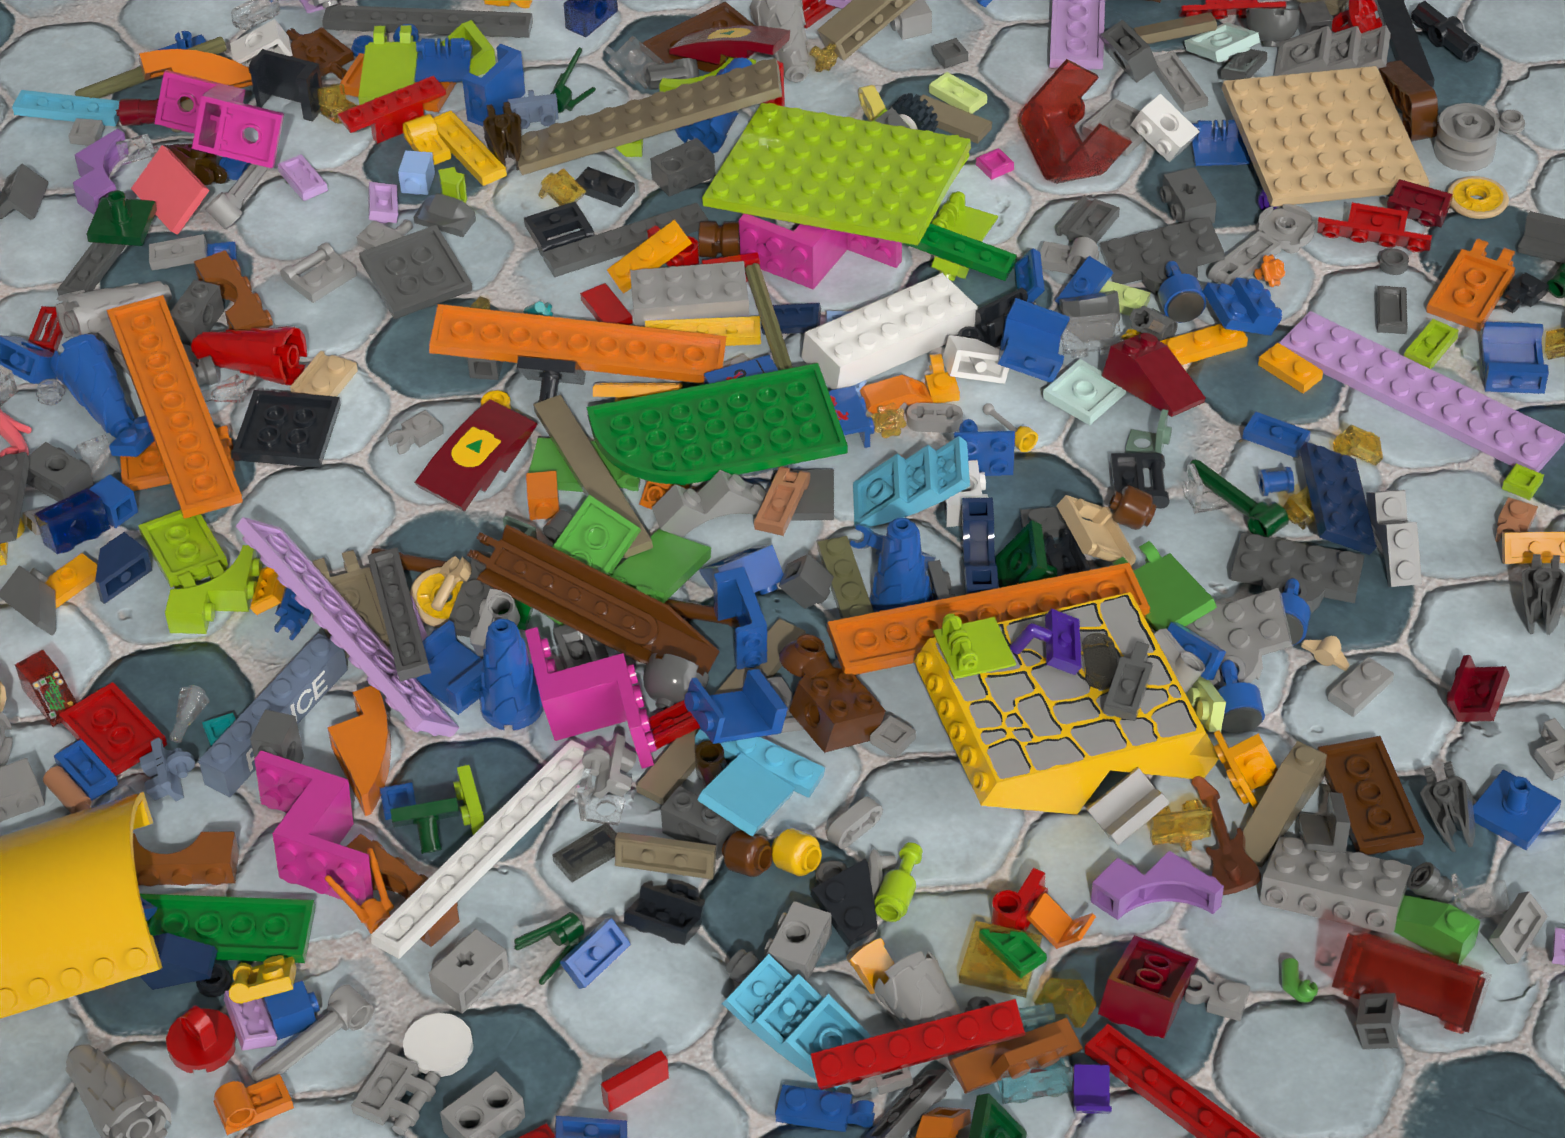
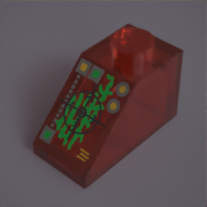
[15,650,77,727]

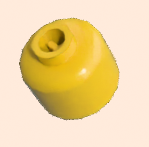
[771,828,822,876]

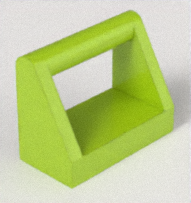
[442,20,496,82]

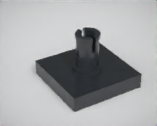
[517,356,586,402]

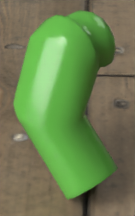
[1281,958,1318,1003]

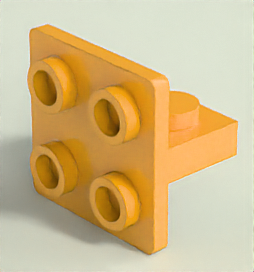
[1213,730,1278,810]

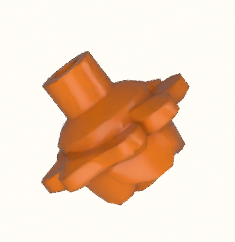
[1255,254,1285,288]

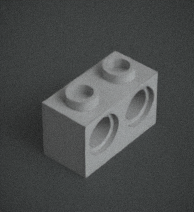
[440,1071,525,1138]

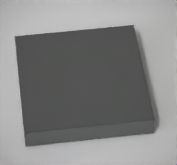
[774,469,834,521]

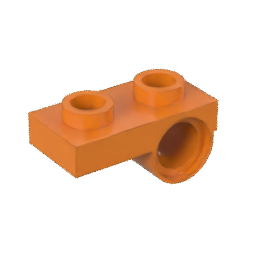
[213,1074,294,1135]

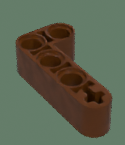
[1378,60,1438,142]

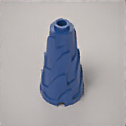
[675,58,753,153]
[50,334,135,438]
[870,518,933,612]
[479,619,543,731]

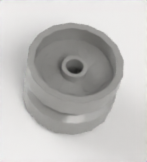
[1434,103,1500,172]

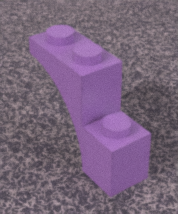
[73,128,129,215]
[1091,851,1224,920]

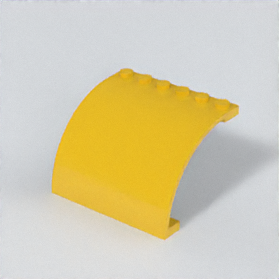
[0,791,163,1019]

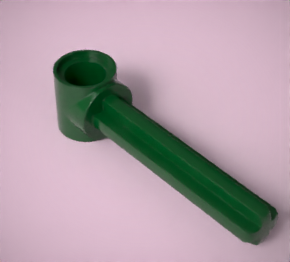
[1186,459,1289,538]

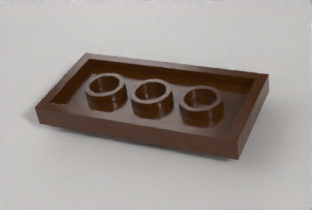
[1317,736,1424,855]

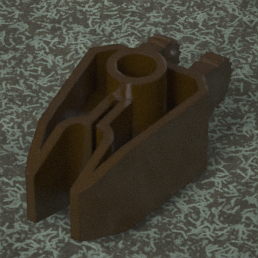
[483,102,522,170]
[163,144,227,185]

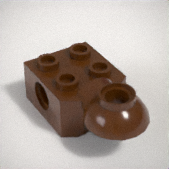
[779,634,886,753]

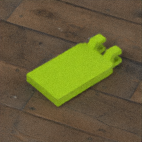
[358,25,418,105]
[138,510,228,589]

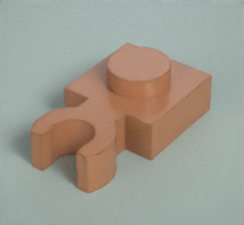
[1495,497,1538,542]

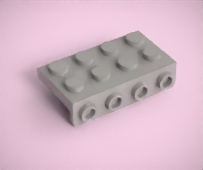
[1260,836,1412,934]

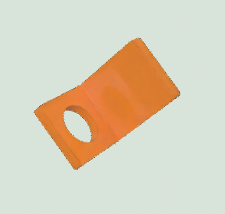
[1026,893,1096,949]

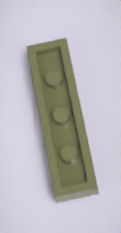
[817,536,874,619]

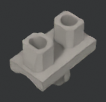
[582,734,637,799]

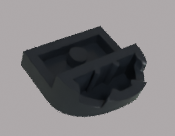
[623,879,705,945]

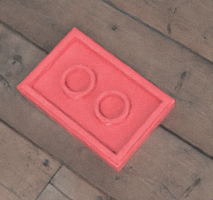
[131,145,210,235]

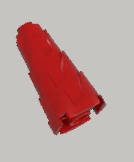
[191,326,307,386]

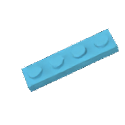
[12,90,120,126]
[695,729,825,798]

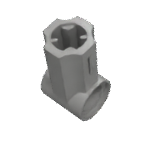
[1154,629,1205,694]

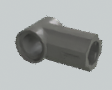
[645,58,699,90]
[1129,305,1178,341]

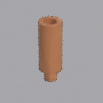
[43,766,91,814]

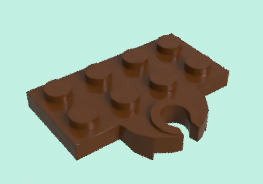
[641,2,756,72]

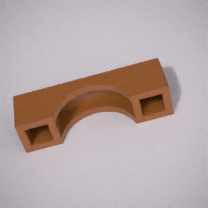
[194,250,273,330]
[133,831,239,887]
[346,834,460,947]

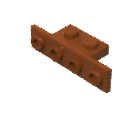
[949,1018,1083,1094]

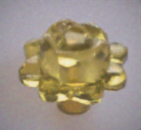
[810,44,838,72]
[872,403,907,439]

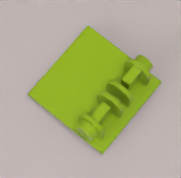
[932,191,998,242]
[933,614,1017,679]

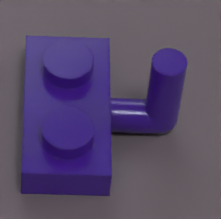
[1010,608,1082,675]

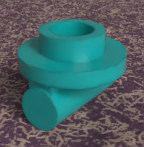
[523,301,553,317]

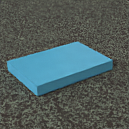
[697,752,796,837]

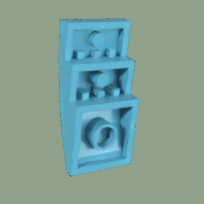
[853,436,970,527]
[722,954,872,1092]

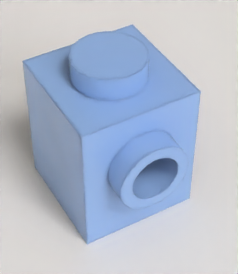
[398,150,435,195]

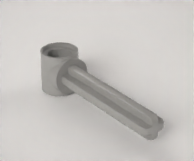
[205,164,268,229]
[251,985,374,1083]

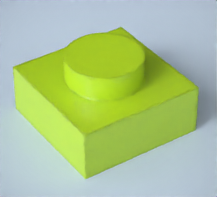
[931,256,969,281]

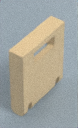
[1057,495,1136,566]

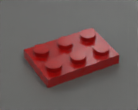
[59,682,167,776]

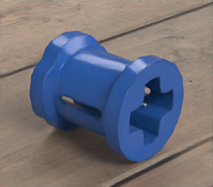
[1258,467,1294,497]

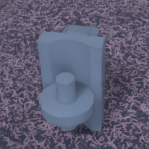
[508,90,559,129]
[139,738,195,801]

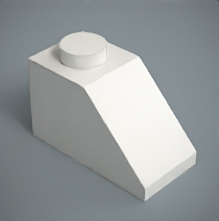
[943,335,1009,384]

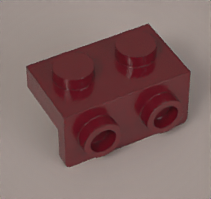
[1387,179,1453,228]
[1446,655,1510,722]

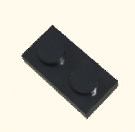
[573,167,635,207]

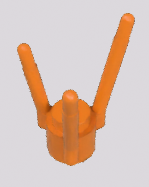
[325,848,394,934]

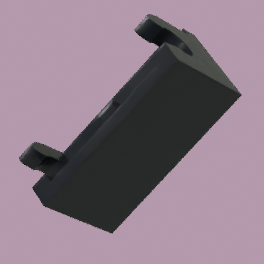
[975,288,1036,348]
[1045,529,1091,577]

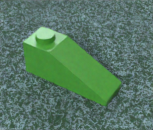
[1394,895,1480,968]

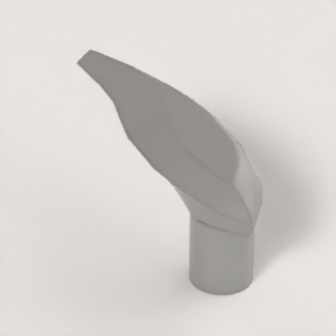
[868,849,897,908]

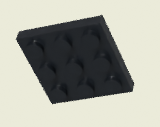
[232,390,341,468]

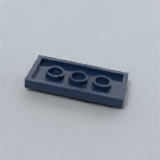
[1299,442,1377,555]

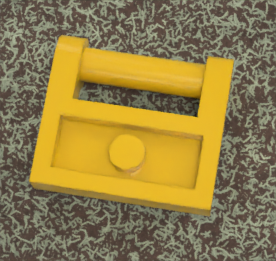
[229,955,296,1003]

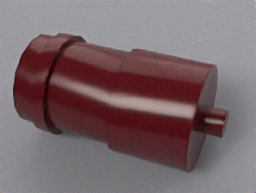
[116,98,159,126]

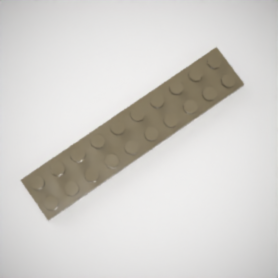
[518,58,782,175]

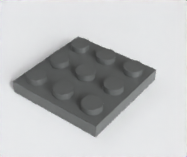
[359,225,472,320]

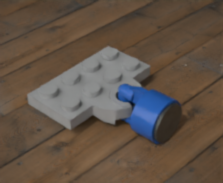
[1186,588,1293,733]

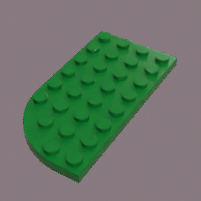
[586,363,848,485]

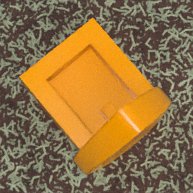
[846,938,895,994]

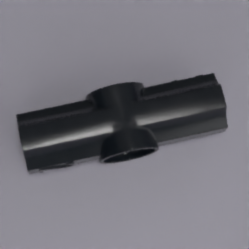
[1411,1,1481,63]

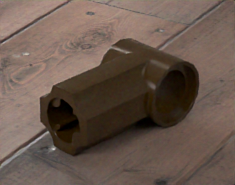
[695,740,728,787]

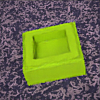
[1502,463,1544,501]

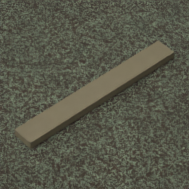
[533,395,653,558]
[636,619,806,805]

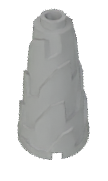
[750,0,809,83]
[56,281,172,341]
[874,951,977,1082]
[65,1044,171,1138]

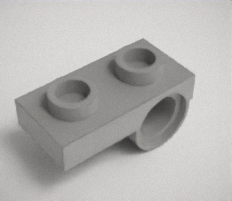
[1040,237,1099,275]
[470,588,520,659]

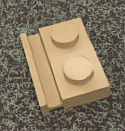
[290,351,358,397]

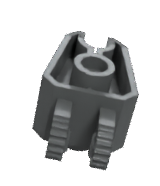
[1521,554,1565,635]
[1420,761,1476,852]

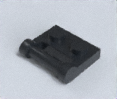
[524,201,595,257]
[1111,453,1170,509]

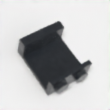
[249,49,326,122]

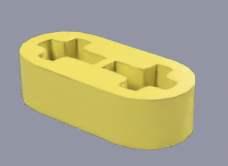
[858,85,886,122]

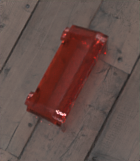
[1018,59,1132,184]
[1332,931,1492,1034]

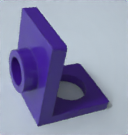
[1074,1064,1112,1114]

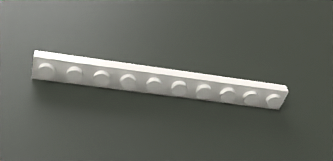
[371,740,590,959]

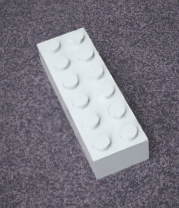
[801,273,978,390]

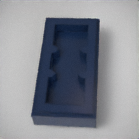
[761,303,822,335]

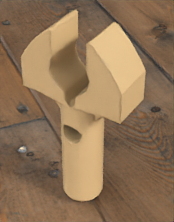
[431,556,471,611]

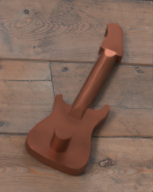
[1192,776,1261,895]

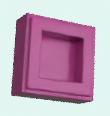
[976,148,1014,180]

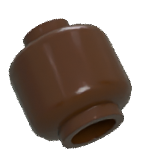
[1108,485,1156,530]
[722,830,773,877]

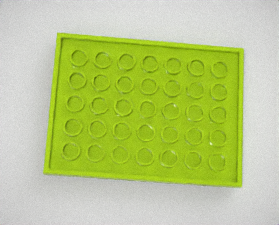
[702,103,971,246]

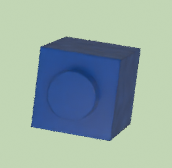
[87,474,138,529]
[264,981,320,1040]

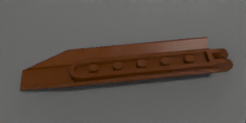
[467,524,720,676]

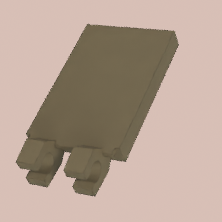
[312,550,390,658]

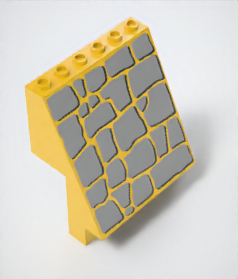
[914,592,1219,815]

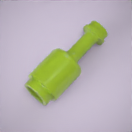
[875,842,923,922]

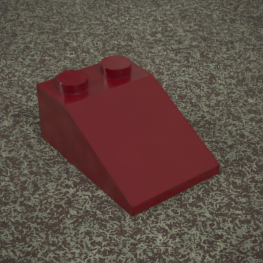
[1102,333,1206,417]
[1098,935,1199,1039]

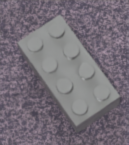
[630,261,749,327]

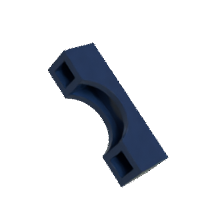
[961,497,998,595]

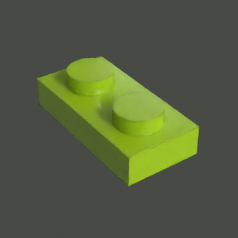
[1404,319,1459,369]
[453,765,485,835]

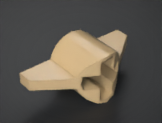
[1301,636,1350,671]

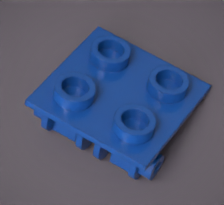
[415,38,472,82]
[1192,120,1251,166]
[954,419,1015,476]

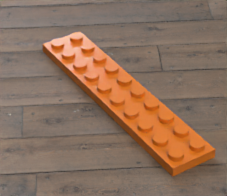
[107,295,243,519]
[429,304,727,384]
[827,563,1150,675]

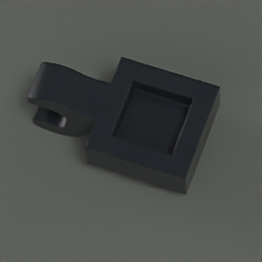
[1503,272,1549,313]

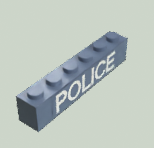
[198,633,348,797]

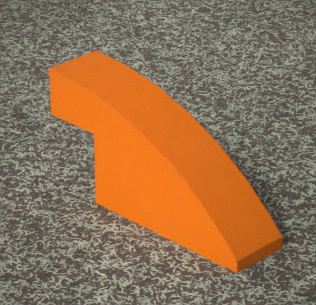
[139,49,253,102]
[327,686,391,816]

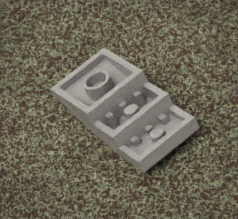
[1274,26,1391,76]

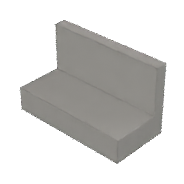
[1087,767,1170,845]

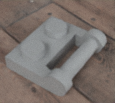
[280,242,357,303]

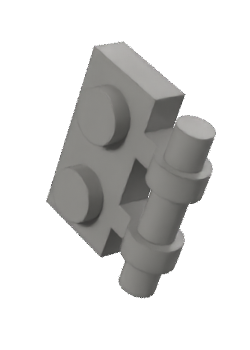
[351,1052,440,1135]

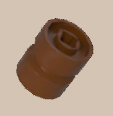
[699,221,740,258]

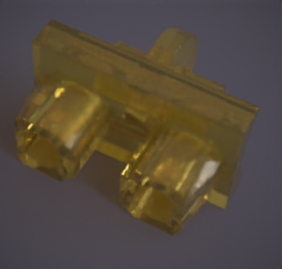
[1150,799,1212,852]

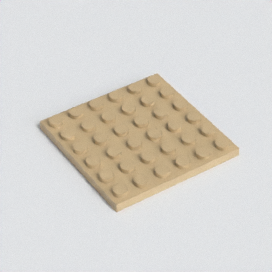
[1222,66,1430,207]

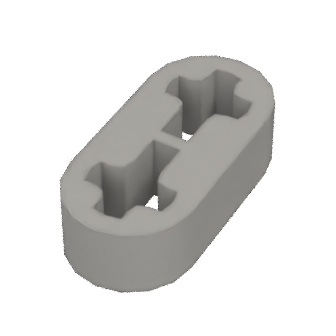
[907,403,963,433]
[827,797,883,849]

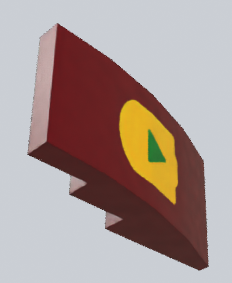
[669,25,790,65]
[414,399,538,512]

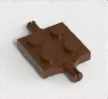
[286,27,354,80]

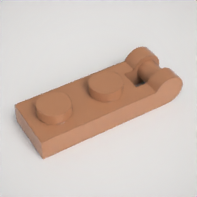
[754,466,810,536]

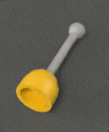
[983,403,1038,452]

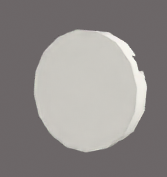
[403,1013,474,1077]

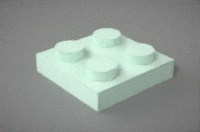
[1184,22,1260,62]
[1043,359,1126,425]

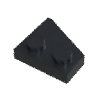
[810,859,878,947]

